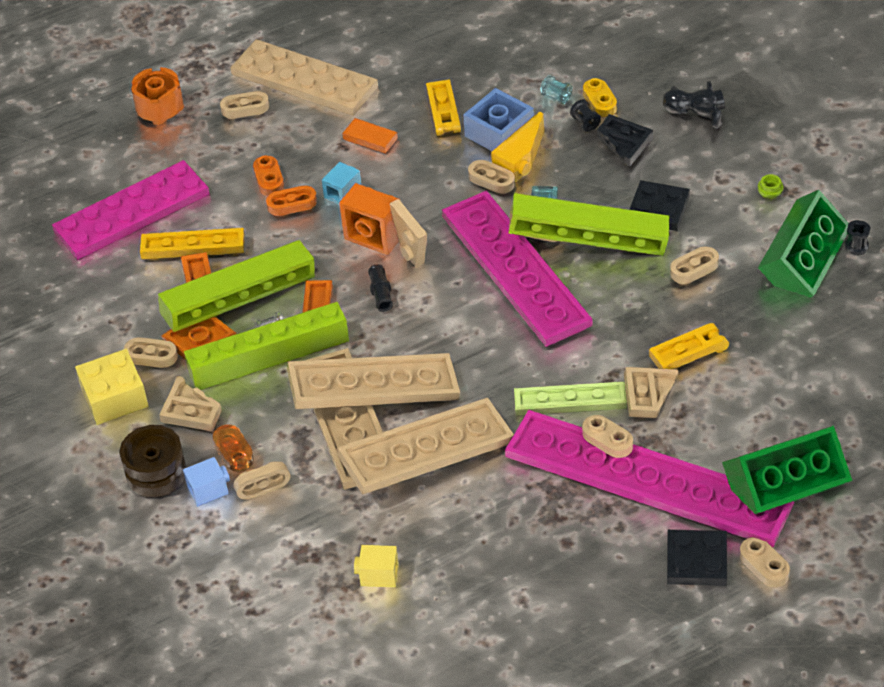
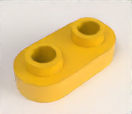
[583,78,617,117]

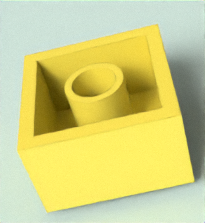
[75,348,149,425]

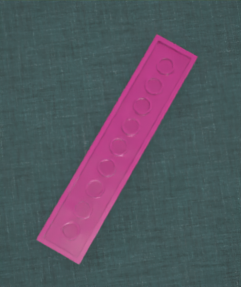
[505,410,794,548]

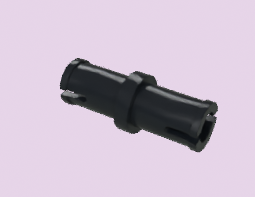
[368,264,393,312]

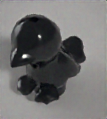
[663,81,725,129]

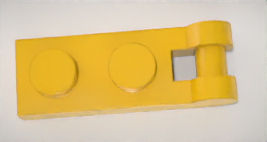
[426,79,461,136]
[649,323,729,369]

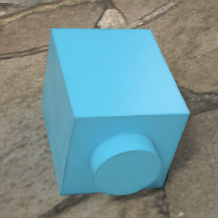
[322,162,362,205]

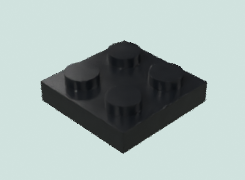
[629,180,690,231]
[667,529,727,586]

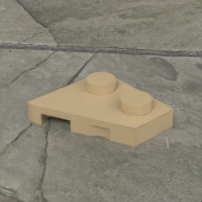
[390,199,427,268]
[624,367,678,418]
[159,376,222,432]

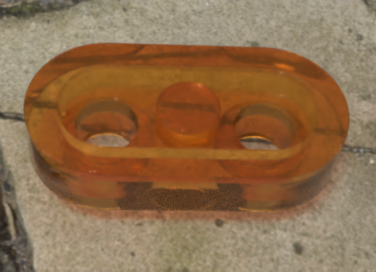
[213,425,254,472]

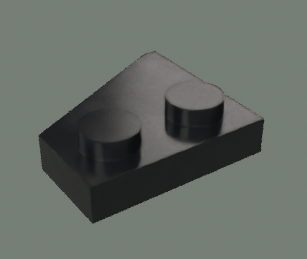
[597,114,653,166]

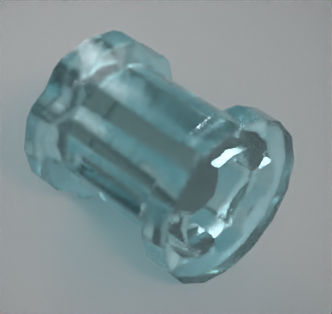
[540,75,573,104]

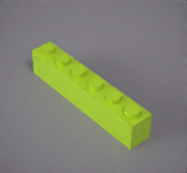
[508,193,669,256]
[158,240,315,332]
[184,302,349,390]

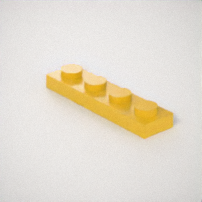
[140,228,245,259]

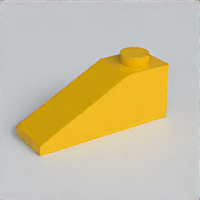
[491,111,544,183]

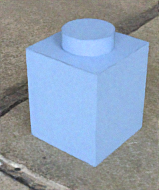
[183,457,230,507]

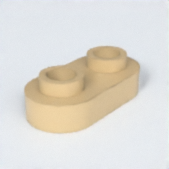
[220,91,269,119]
[468,160,515,194]
[670,247,719,284]
[124,337,178,368]
[582,415,633,458]
[233,462,291,499]
[740,537,790,587]

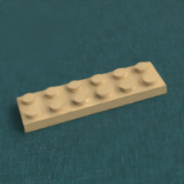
[230,39,378,116]
[305,348,383,490]
[287,353,460,409]
[337,398,514,495]

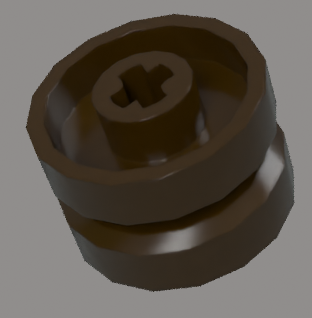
[119,425,187,497]

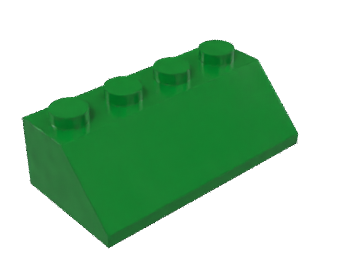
[758,190,849,297]
[722,426,853,514]

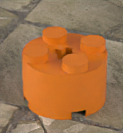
[131,67,184,125]

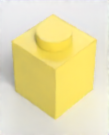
[354,545,399,587]

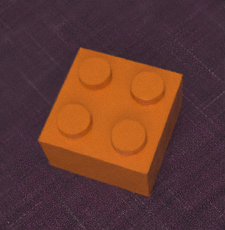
[339,183,400,255]

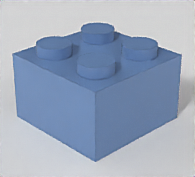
[463,88,534,151]

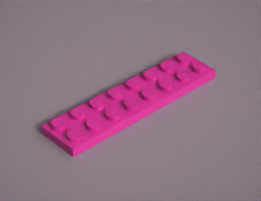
[442,190,592,347]

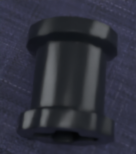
[570,99,601,132]
[845,220,871,255]

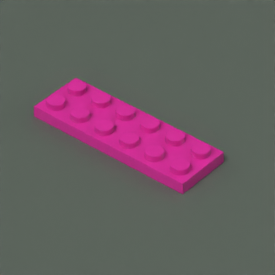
[52,160,210,260]

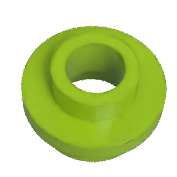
[758,174,784,198]

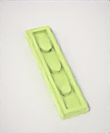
[514,382,627,416]

